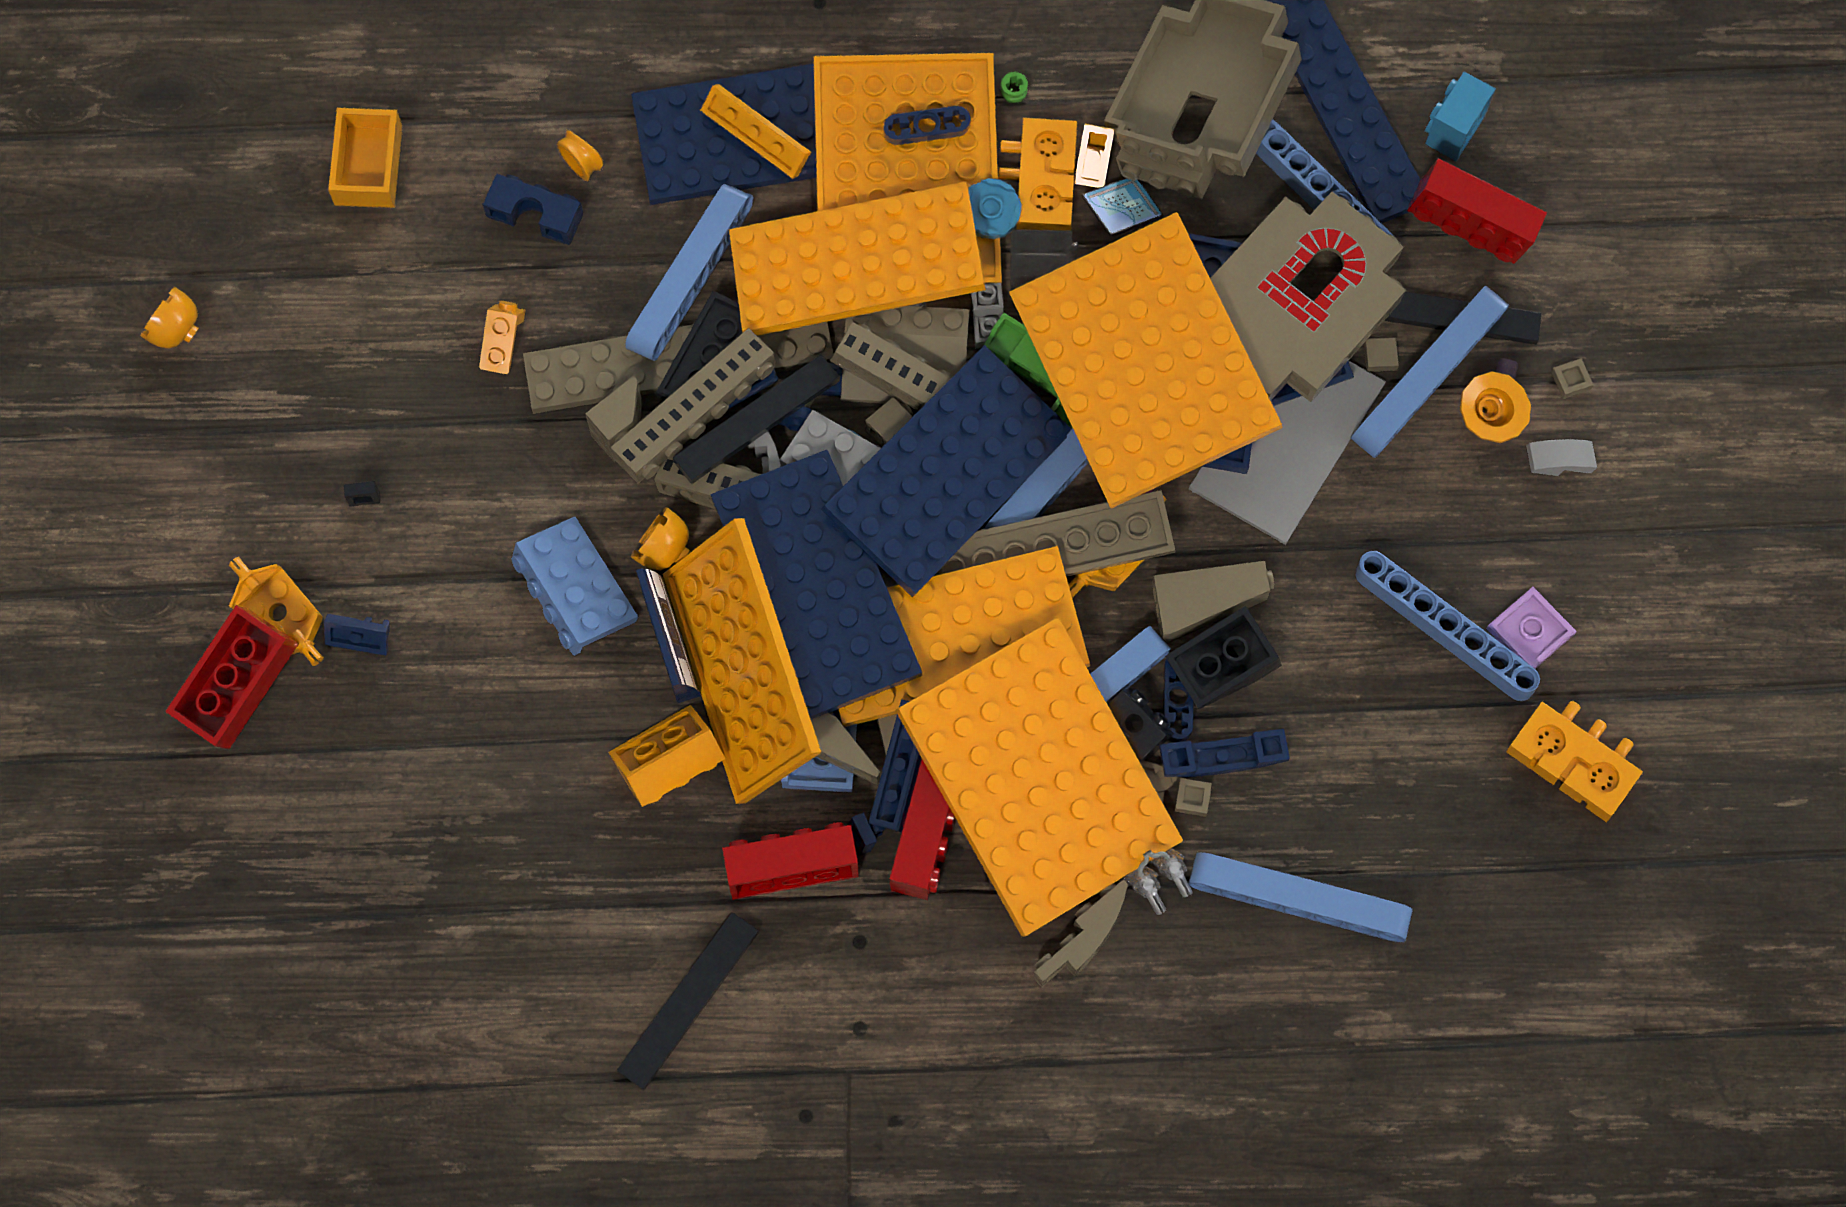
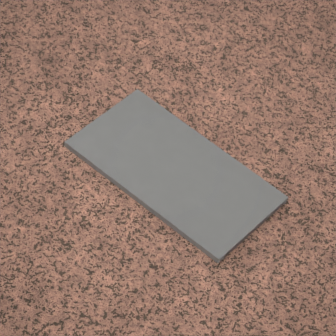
[1189,361,1386,545]

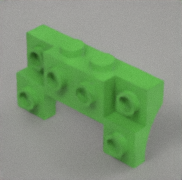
[984,313,1073,429]

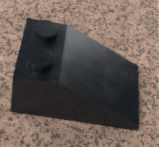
[1165,606,1282,709]

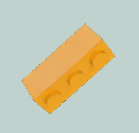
[608,705,725,807]

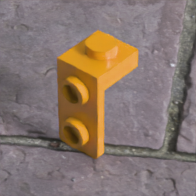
[479,301,525,374]

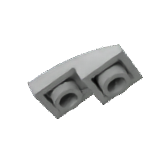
[971,283,1004,348]
[748,432,781,474]
[1526,439,1597,476]

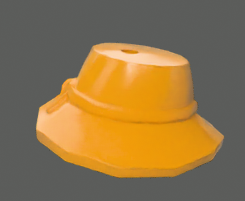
[1460,371,1531,443]

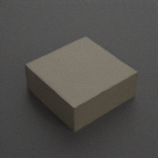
[1364,338,1399,372]
[1551,358,1593,399]
[1175,778,1212,817]

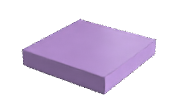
[1486,587,1577,669]

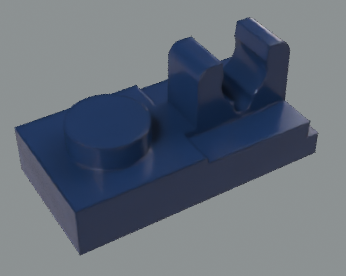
[324,614,390,656]

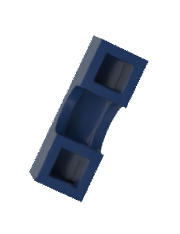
[483,173,583,246]

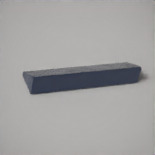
[869,699,922,832]

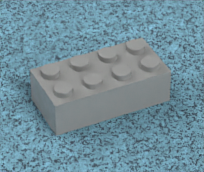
[780,410,881,486]

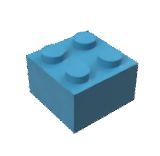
[1425,72,1495,161]

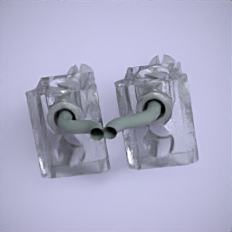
[1124,848,1192,915]

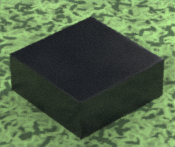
[344,481,380,507]

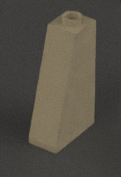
[1151,561,1274,643]

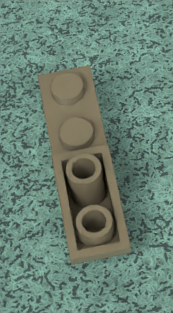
[1033,879,1128,987]

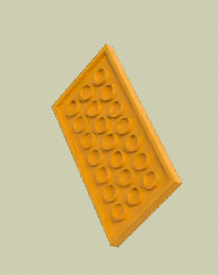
[729,181,986,336]
[663,518,822,804]
[838,546,1090,727]

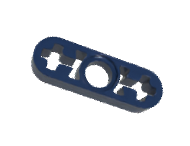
[883,106,970,145]
[1163,659,1193,743]

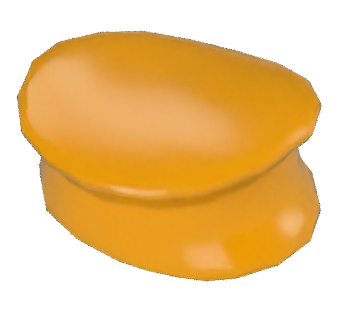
[557,130,603,181]

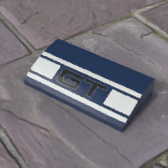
[636,568,701,704]

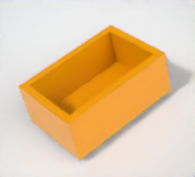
[328,108,403,208]

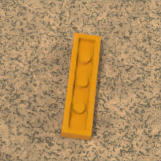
[700,84,811,179]

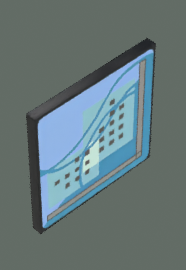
[1082,178,1164,238]

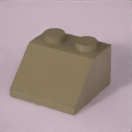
[585,376,643,462]

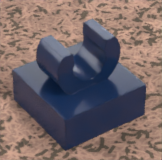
[848,813,886,855]

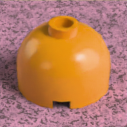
[140,286,199,349]
[631,507,690,570]

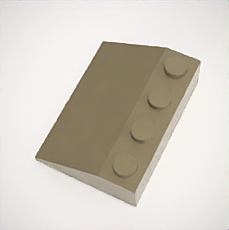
[841,306,969,404]

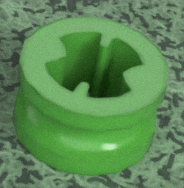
[1001,72,1028,103]

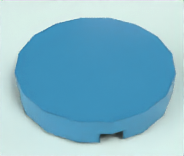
[968,178,1021,239]

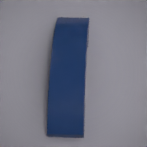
[1159,729,1290,777]

